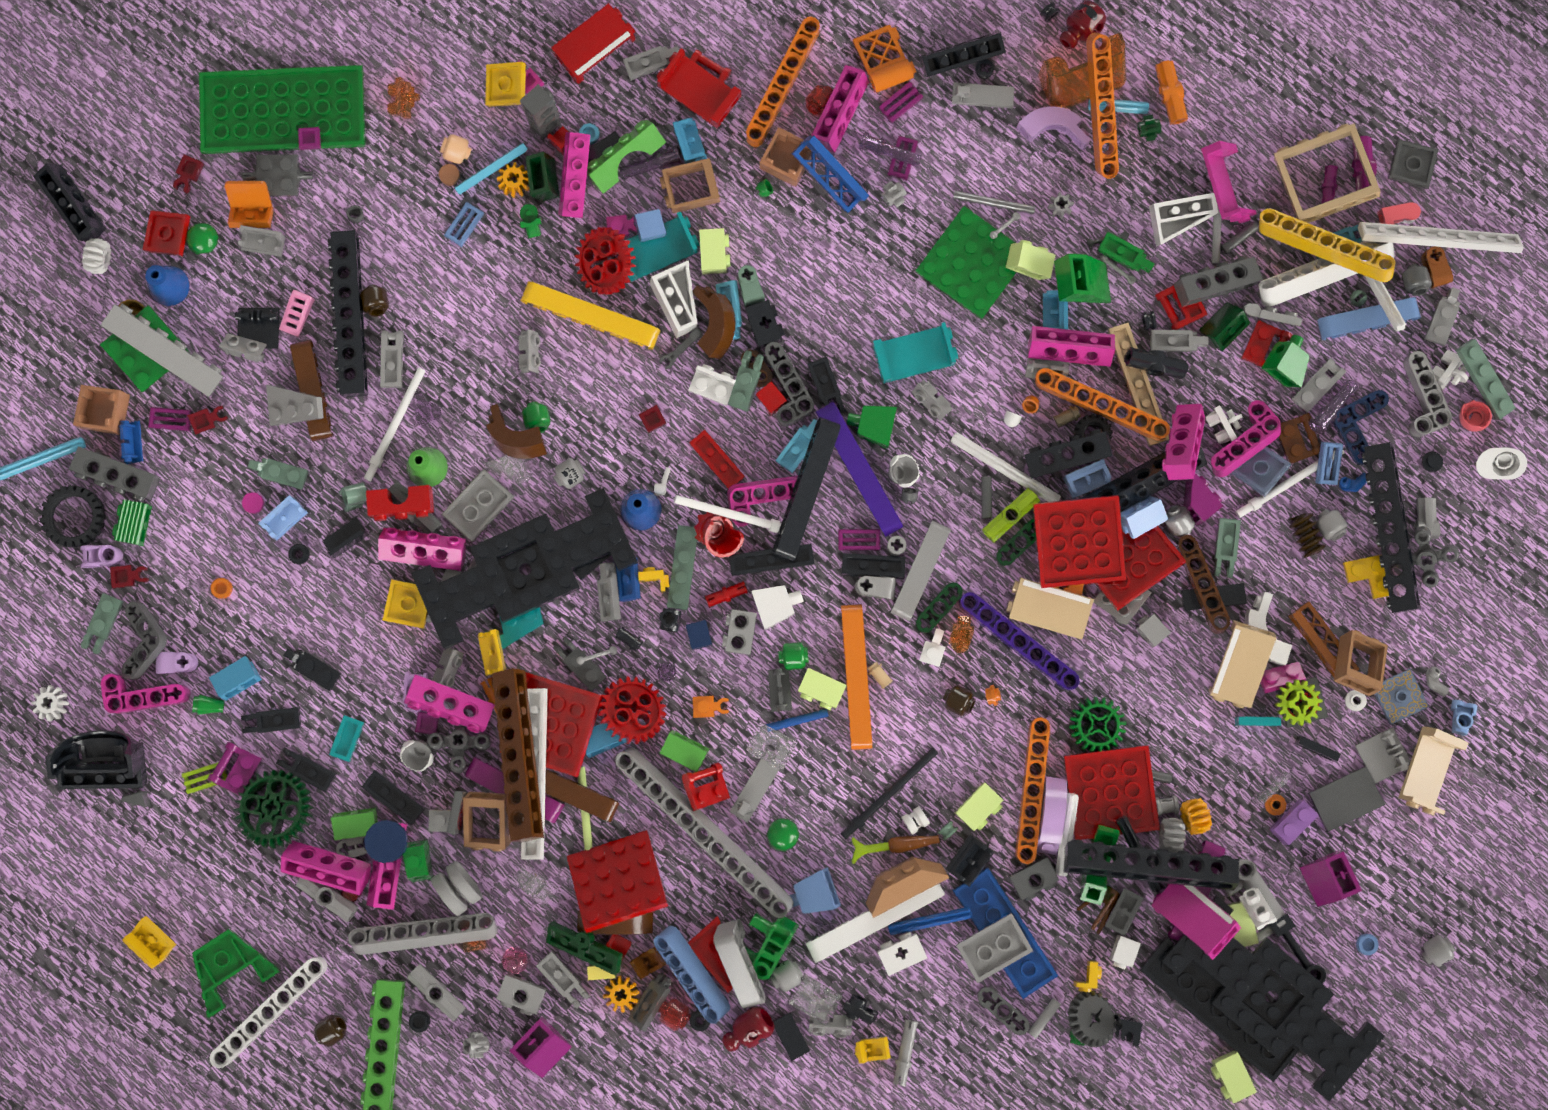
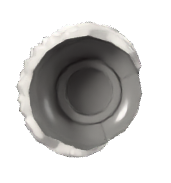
[888,454,920,488]
[400,740,434,772]

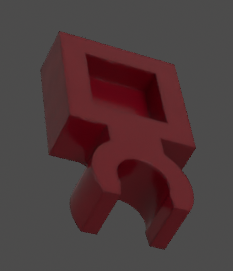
[173,154,204,194]
[187,406,228,435]
[110,565,149,589]

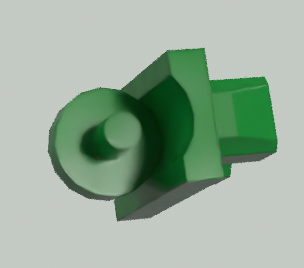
[520,204,543,238]

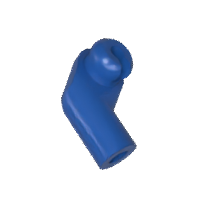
[1339,472,1367,492]

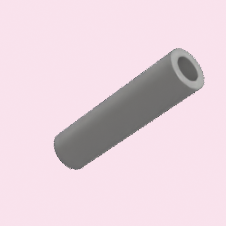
[1028,998,1061,1039]

